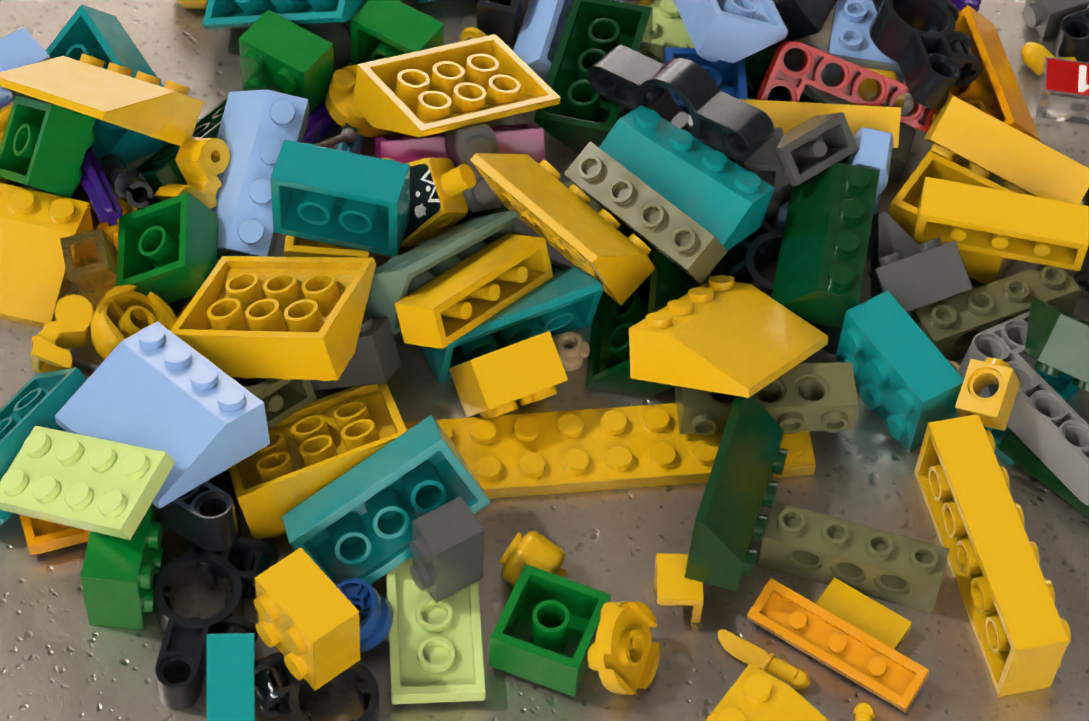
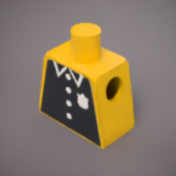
[400,157,476,247]

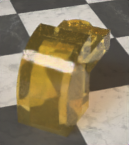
[60,228,117,314]

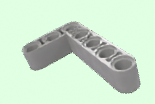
[959,311,1089,506]

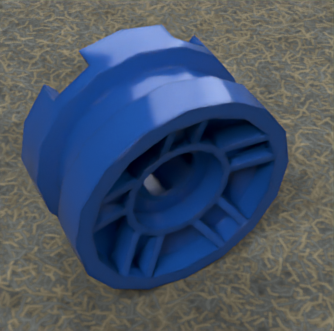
[336,578,393,652]

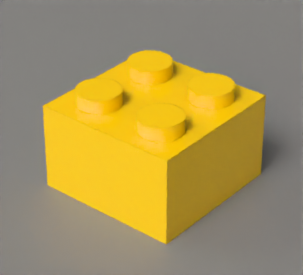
[449,331,568,419]
[254,548,360,691]

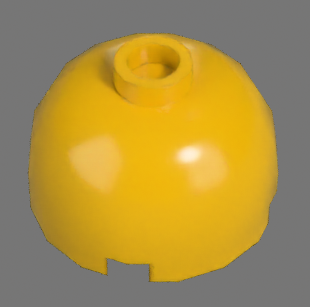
[90,285,177,360]

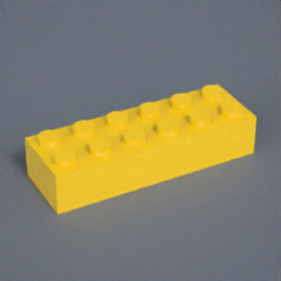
[914,414,1071,697]

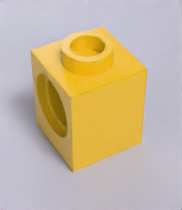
[955,357,1020,431]

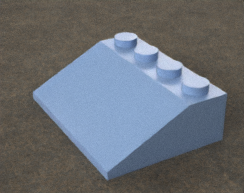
[55,322,270,509]

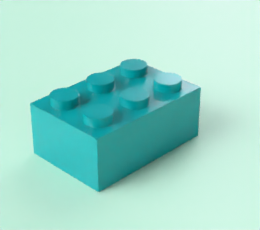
[270,140,410,256]
[834,290,964,453]

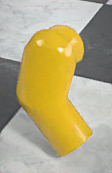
[1020,42,1077,78]

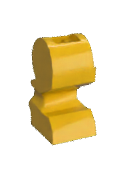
[154,137,230,209]
[30,294,93,373]

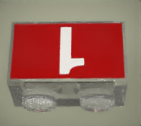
[1036,56,1089,125]

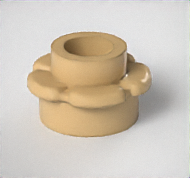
[552,331,590,371]

